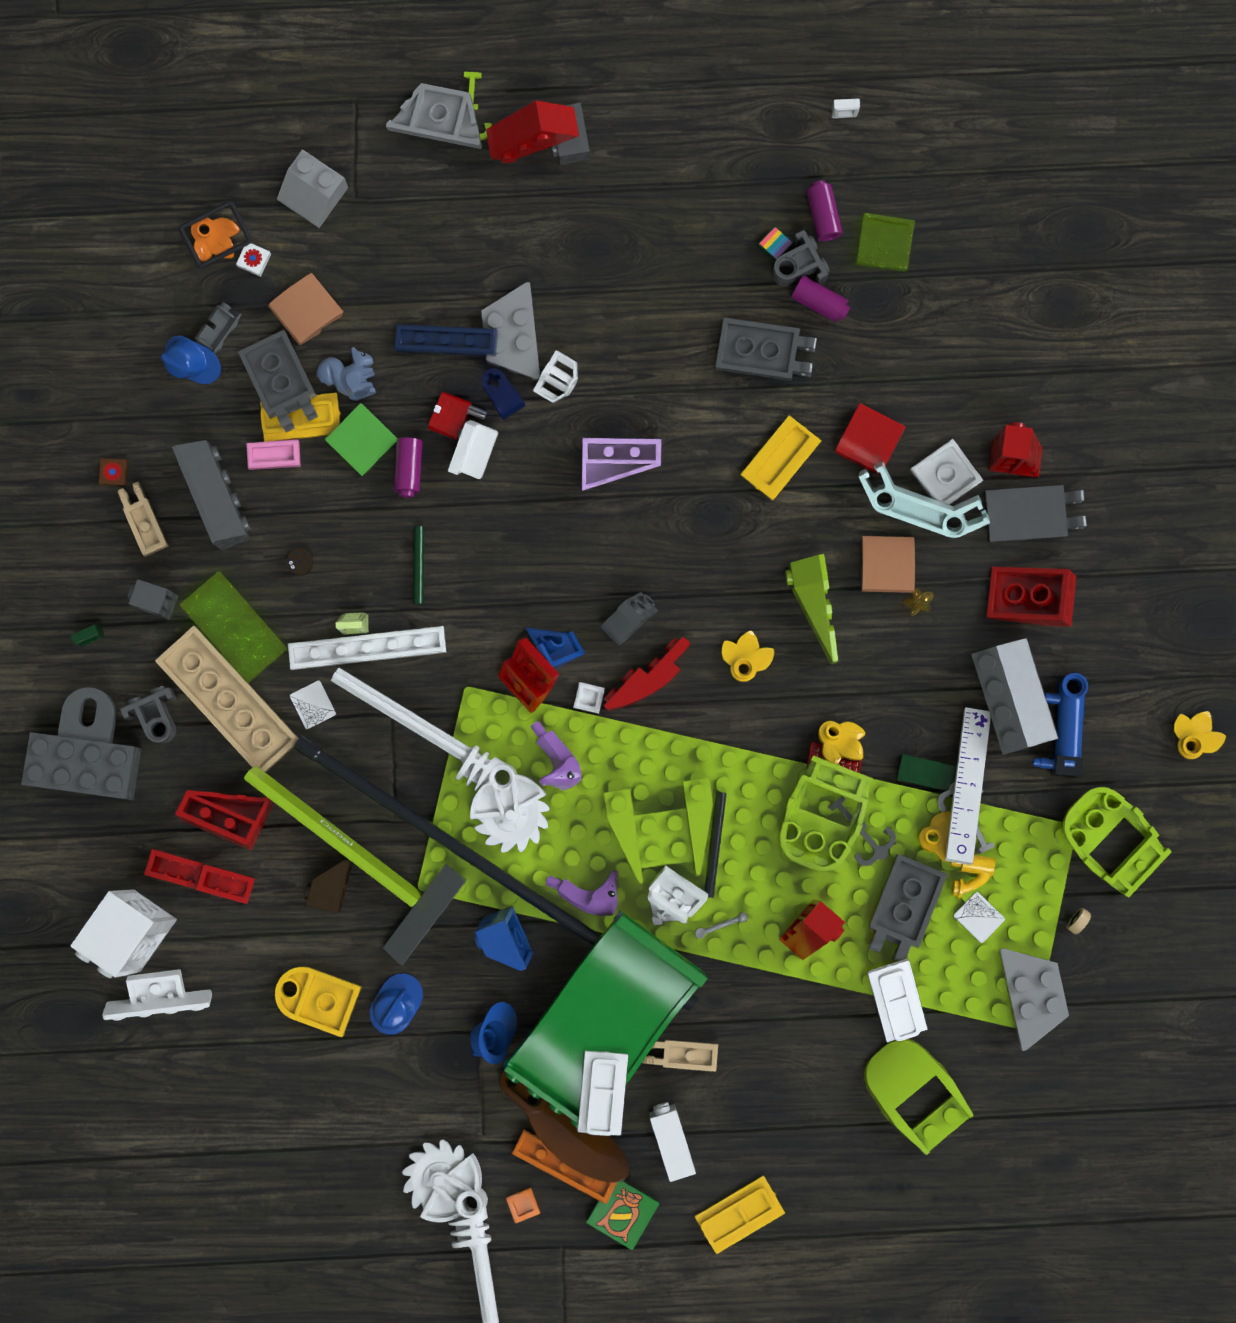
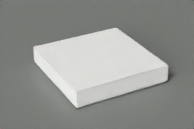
[910,439,983,505]

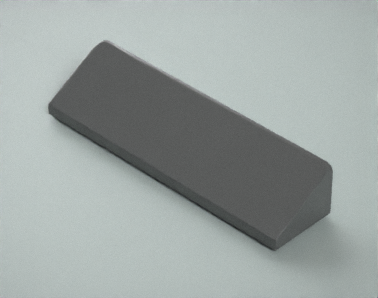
[383,864,467,966]

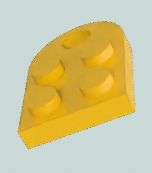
[275,967,362,1037]

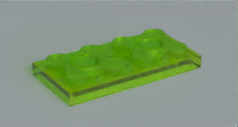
[180,571,288,683]

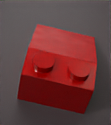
[987,567,1077,627]

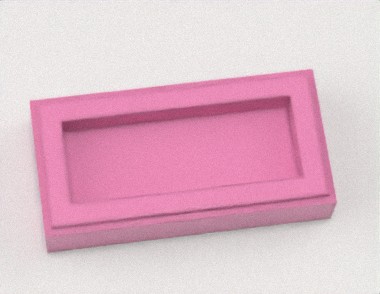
[246,440,301,470]

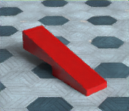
[144,848,255,904]

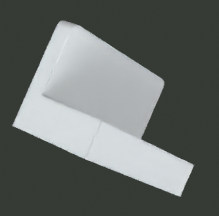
[448,420,498,479]

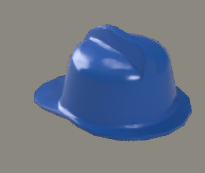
[161,336,221,384]
[370,974,423,1035]
[470,1002,517,1065]

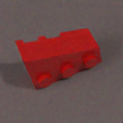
[486,100,579,163]
[988,422,1043,478]
[175,790,274,851]
[779,899,845,960]

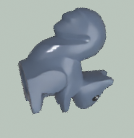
[317,347,376,401]

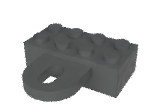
[21,687,142,800]

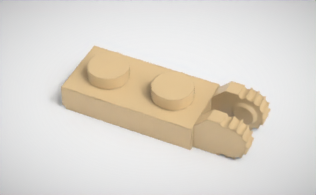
[118,482,169,557]
[642,1040,718,1071]

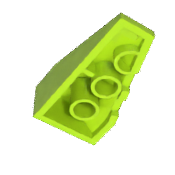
[785,554,838,664]

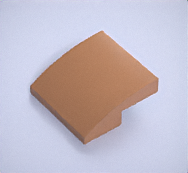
[268,273,343,345]
[861,536,915,593]

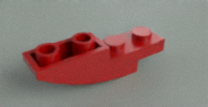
[604,637,691,711]

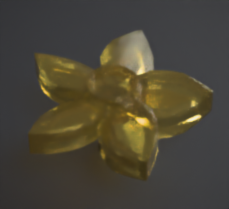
[903,588,934,616]

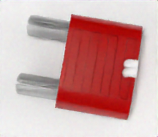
[428,392,487,440]

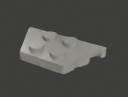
[386,83,482,149]
[481,282,540,381]
[998,948,1069,1051]

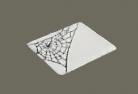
[290,681,336,729]
[954,892,1005,943]

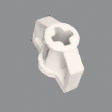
[533,350,578,403]

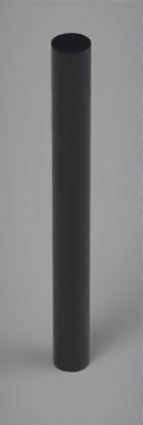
[704,792,727,898]

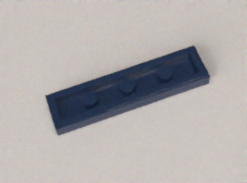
[394,324,498,356]

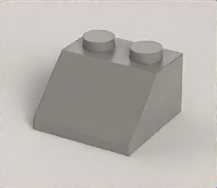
[277,149,348,228]

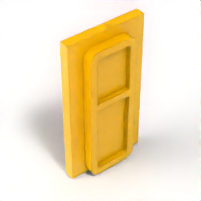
[260,393,341,442]
[741,415,821,501]
[695,1175,785,1254]

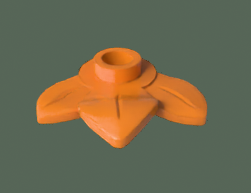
[191,217,240,262]

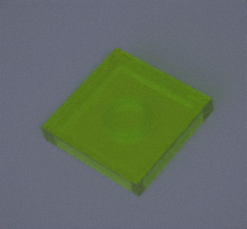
[856,213,915,272]

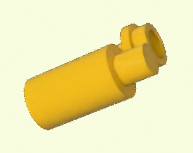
[950,855,995,899]

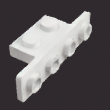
[102,969,212,1021]

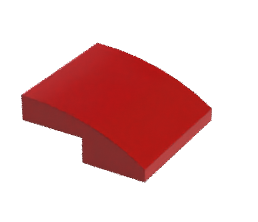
[835,403,906,476]
[498,637,559,713]

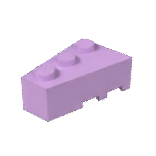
[582,438,661,491]

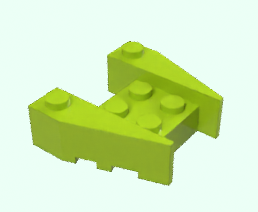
[604,778,713,884]

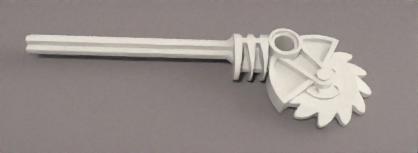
[331,668,550,853]
[402,1139,499,1323]

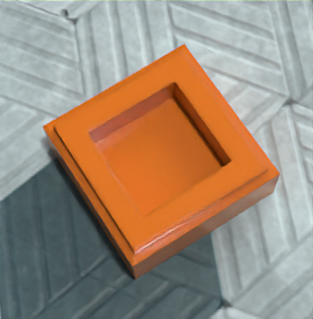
[506,1187,541,1223]

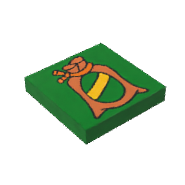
[586,1180,660,1250]

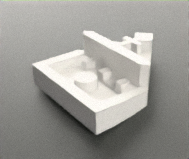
[648,865,708,925]

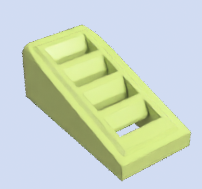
[336,613,369,635]

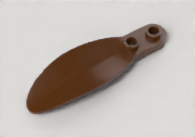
[499,1071,630,1182]

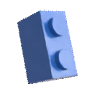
[474,906,533,971]

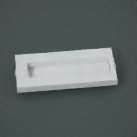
[867,958,927,1042]
[578,1050,628,1136]

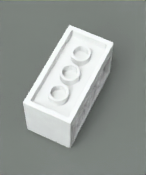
[71,890,177,978]

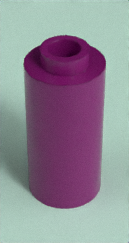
[806,180,843,242]
[791,275,851,323]
[394,438,423,498]

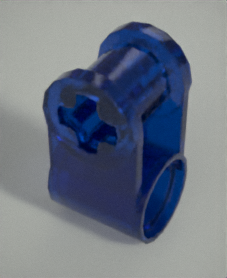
[482,368,526,420]

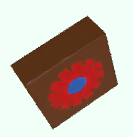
[99,458,128,487]

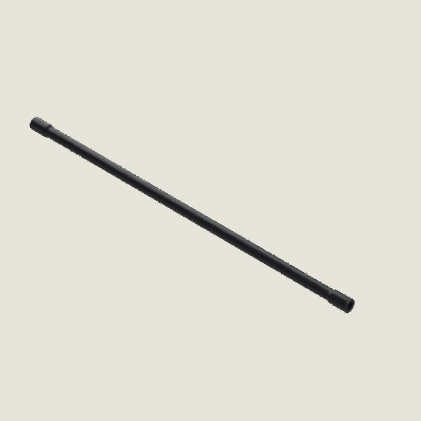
[293,735,698,1011]

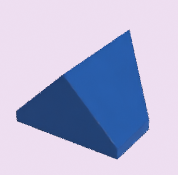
[526,628,585,670]

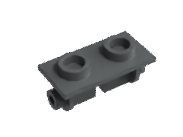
[194,302,242,353]

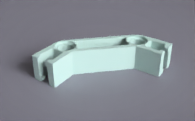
[859,461,990,538]

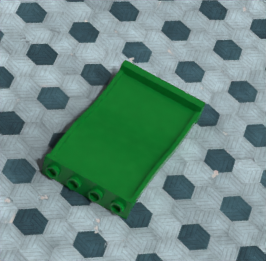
[504,910,708,1128]

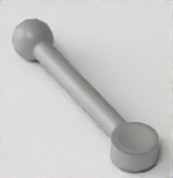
[695,912,748,939]

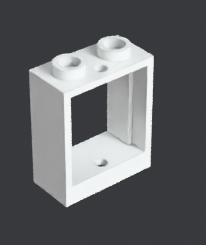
[649,1102,696,1182]

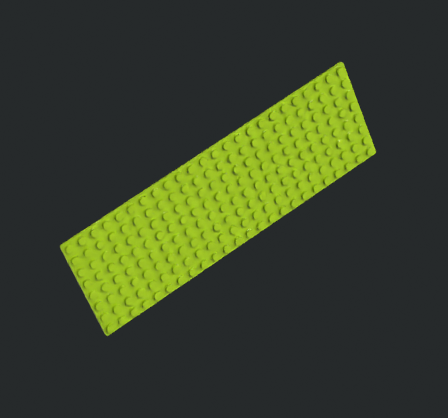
[418,687,1073,1028]

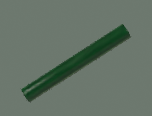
[413,526,424,605]

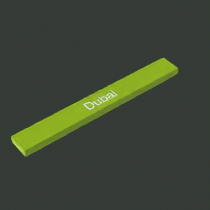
[244,766,423,907]

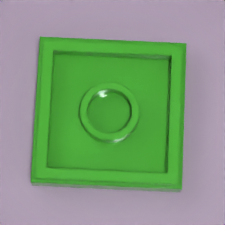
[325,403,398,477]

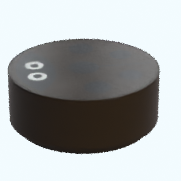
[286,549,314,575]

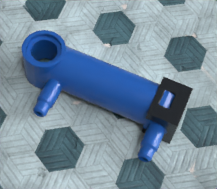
[1032,673,1088,777]

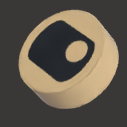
[1066,908,1091,934]

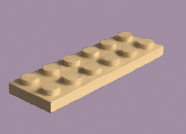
[155,626,299,773]

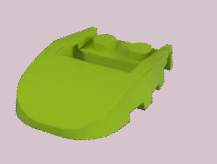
[780,756,873,871]
[1062,787,1171,898]
[864,1039,974,1155]

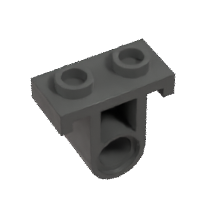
[772,230,829,287]
[601,592,658,646]
[120,686,178,744]

